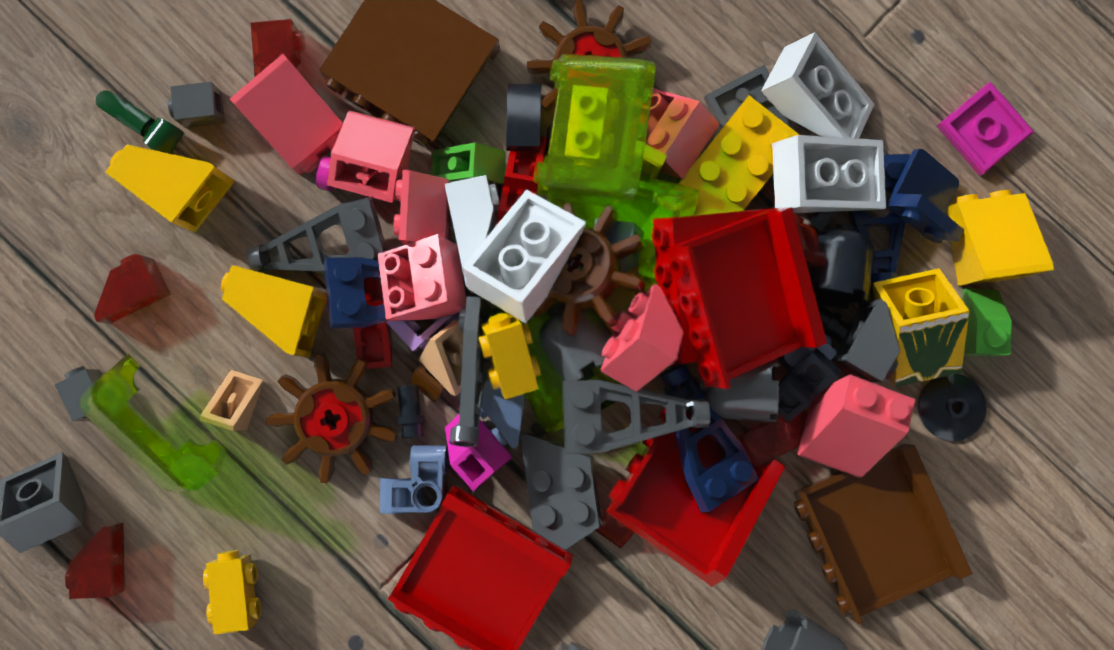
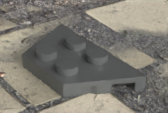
[520,433,602,550]

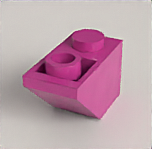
[445,413,513,491]

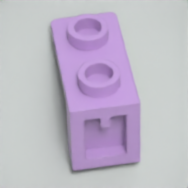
[386,312,460,352]

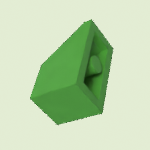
[430,142,506,185]
[962,288,1012,357]

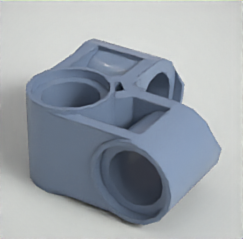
[380,445,449,514]

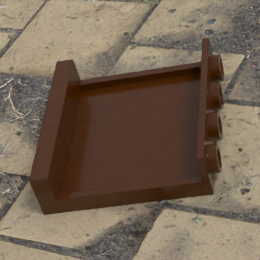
[319,0,500,148]
[793,444,973,625]

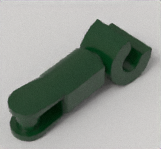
[96,90,185,154]

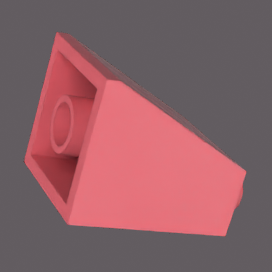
[230,54,343,176]
[797,375,915,478]

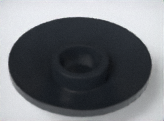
[918,374,986,441]

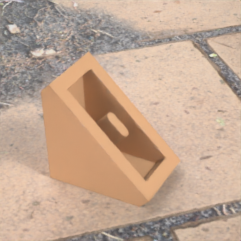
[419,320,463,396]
[200,370,263,431]

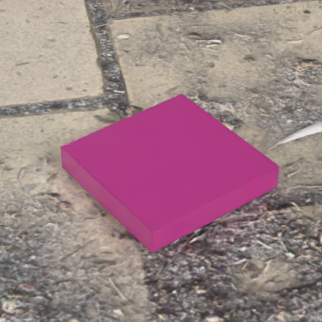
[937,82,1034,176]

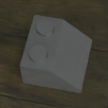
[830,299,900,382]
[0,452,85,553]

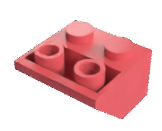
[619,89,720,179]
[327,111,415,203]
[394,170,450,245]
[378,234,466,321]
[601,284,683,392]

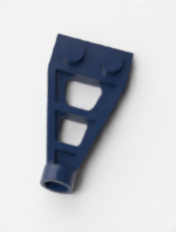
[848,154,910,289]
[324,257,468,329]
[660,364,759,513]

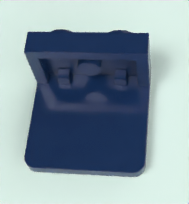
[886,149,964,243]

